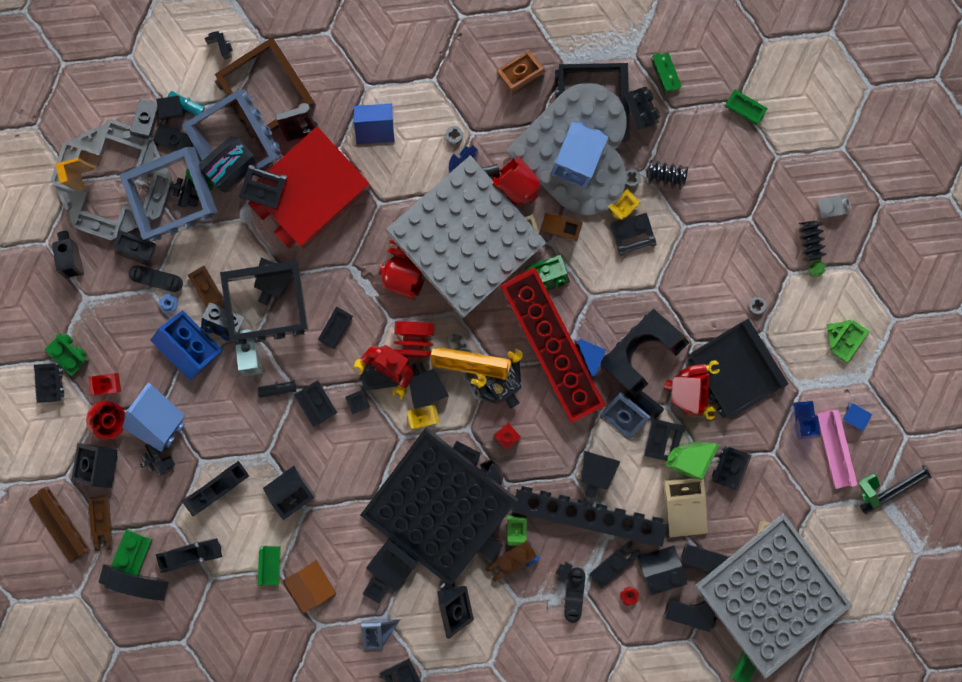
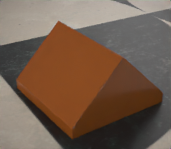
[497,51,545,95]
[284,560,336,613]

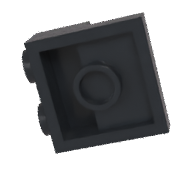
[624,87,660,130]

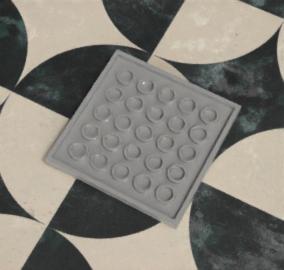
[385,155,547,318]
[695,514,852,678]

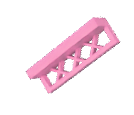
[816,410,857,489]

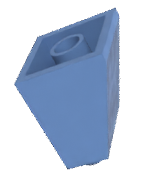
[550,122,608,189]
[122,383,185,452]

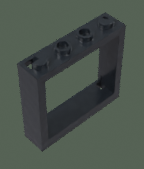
[555,63,630,142]
[220,260,309,345]

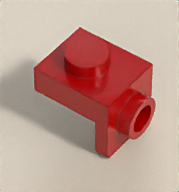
[89,373,121,396]

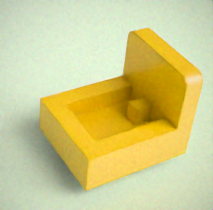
[609,189,641,220]
[407,404,440,430]

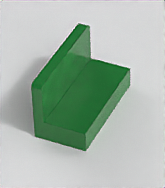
[258,545,281,586]
[730,650,756,682]

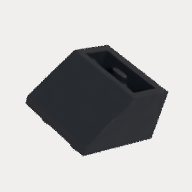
[263,466,316,520]

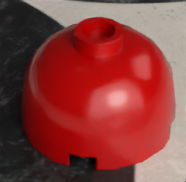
[86,401,126,440]

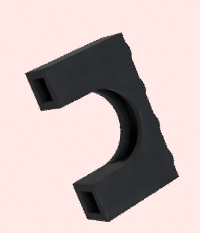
[600,308,689,397]
[663,543,730,632]

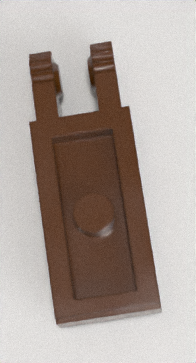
[188,266,225,308]
[88,496,113,551]
[485,540,537,582]

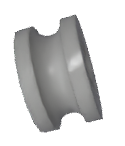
[446,126,463,144]
[625,169,641,187]
[749,297,767,314]

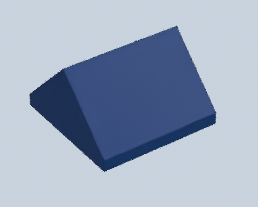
[354,103,395,144]
[575,339,606,376]

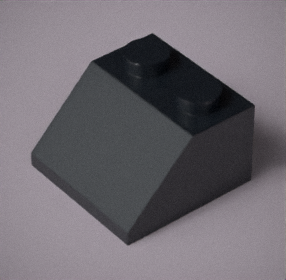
[71,443,118,488]
[638,545,688,596]

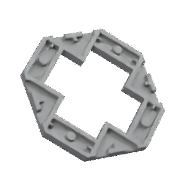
[51,120,173,241]

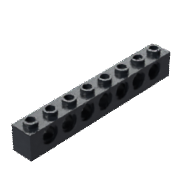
[512,486,668,547]

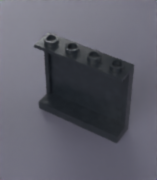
[687,318,789,420]

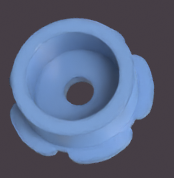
[159,294,178,313]

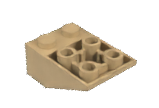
[663,477,708,538]

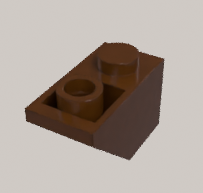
[540,213,583,242]

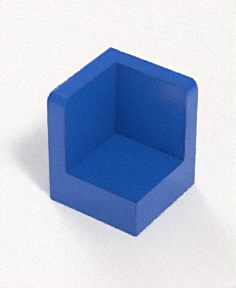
[843,403,872,431]

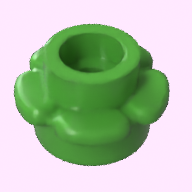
[808,260,826,277]

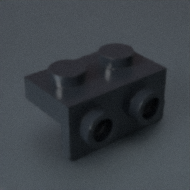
[201,303,244,341]
[34,363,64,403]
[712,446,752,491]

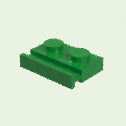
[111,529,152,574]

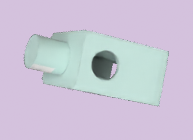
[236,329,263,376]

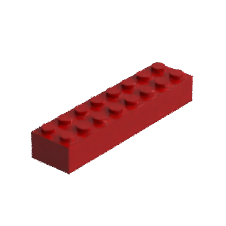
[500,267,606,423]

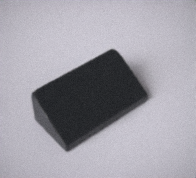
[625,391,664,419]

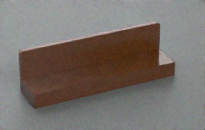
[29,486,90,562]

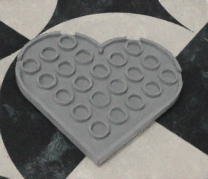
[506,83,626,215]

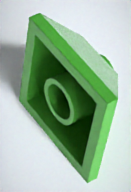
[665,441,720,480]

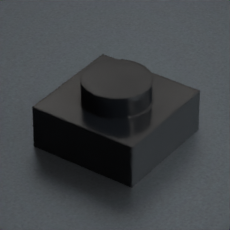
[345,389,371,414]
[555,561,573,583]
[363,577,389,603]

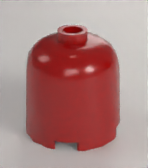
[492,156,541,205]
[379,256,425,301]

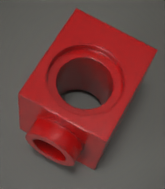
[494,422,521,450]

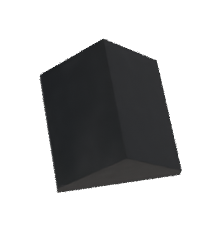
[437,586,474,639]

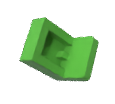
[507,515,527,546]

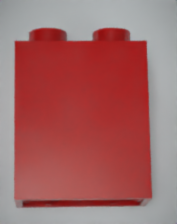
[248,126,372,249]

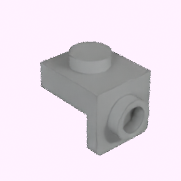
[818,195,850,219]

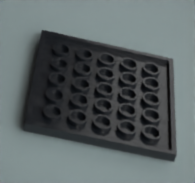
[360,427,519,587]

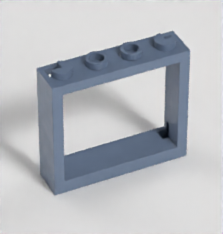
[182,89,283,192]
[120,147,218,242]

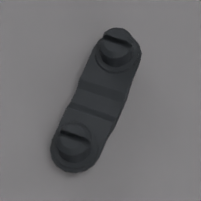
[129,265,183,292]
[564,567,586,623]

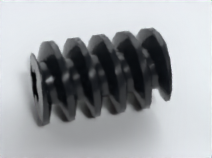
[647,159,688,190]
[798,221,827,261]

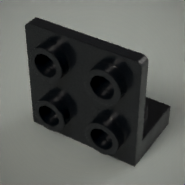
[366,538,419,591]

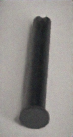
[860,465,932,515]

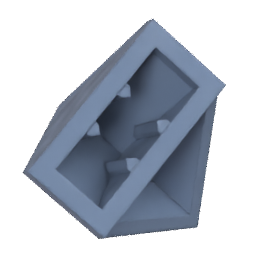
[361,619,401,650]

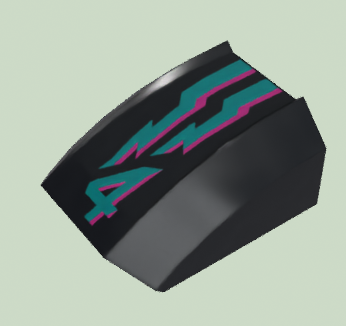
[199,136,257,193]

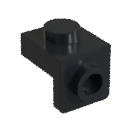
[204,31,233,60]

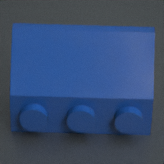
[150,310,223,381]

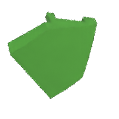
[826,320,870,363]

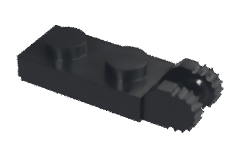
[589,540,641,589]

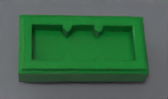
[724,89,768,125]

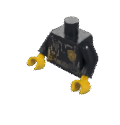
[471,348,523,409]

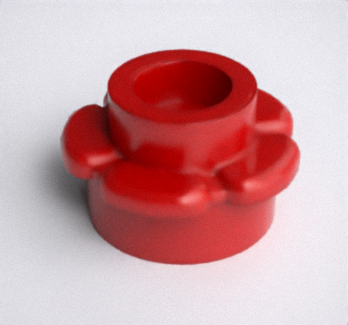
[620,587,639,606]

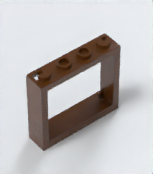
[214,37,315,141]

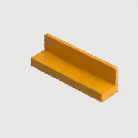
[55,158,95,191]
[431,347,511,380]

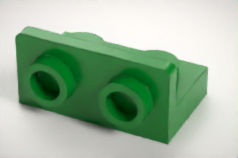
[650,52,682,95]
[525,255,570,291]
[45,333,89,376]

